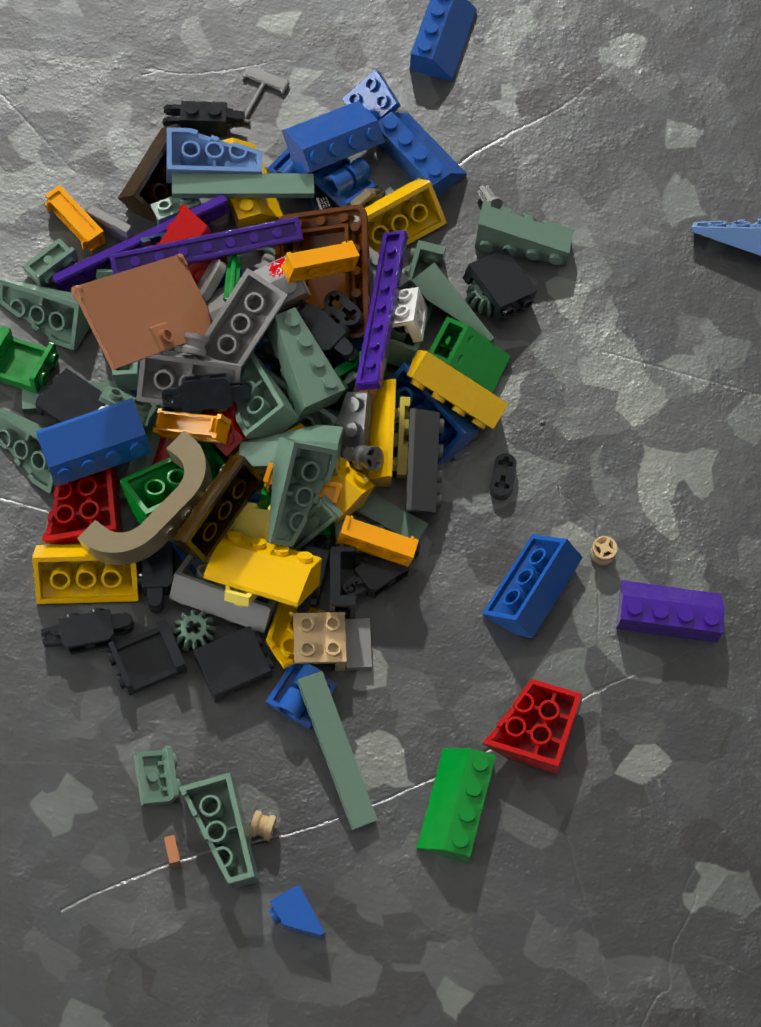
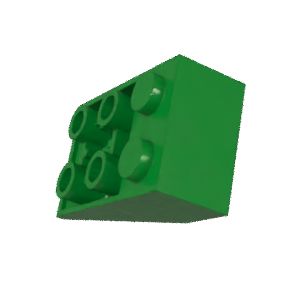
[429,316,511,393]

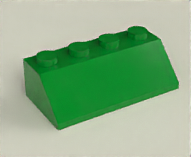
[120,442,225,524]
[417,748,496,863]

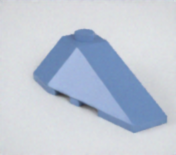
[166,127,262,183]

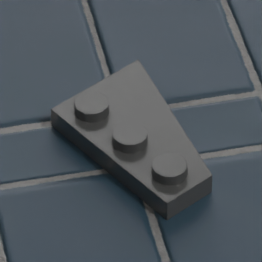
[335,392,373,468]

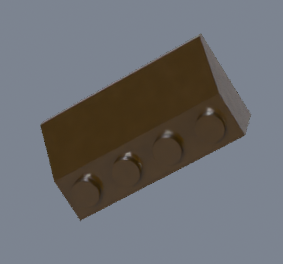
[118,124,181,223]
[173,455,263,563]

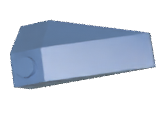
[691,219,761,256]

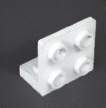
[392,287,428,343]

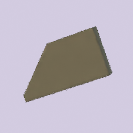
[350,187,385,207]

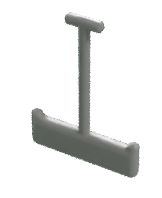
[242,66,289,124]

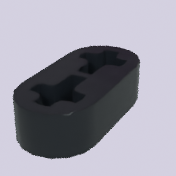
[324,291,364,330]
[490,453,517,500]

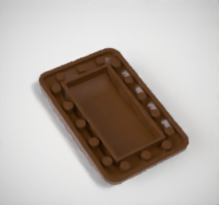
[275,205,370,340]

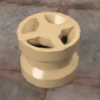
[590,536,617,566]
[249,810,277,842]

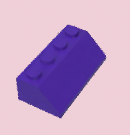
[616,580,725,643]

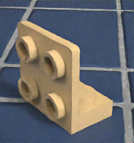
[293,612,347,671]

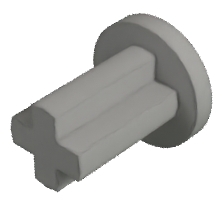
[477,185,503,209]

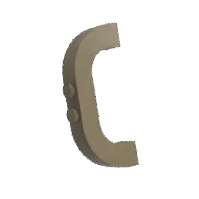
[77,431,212,565]

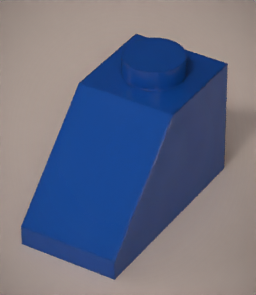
[268,885,325,940]

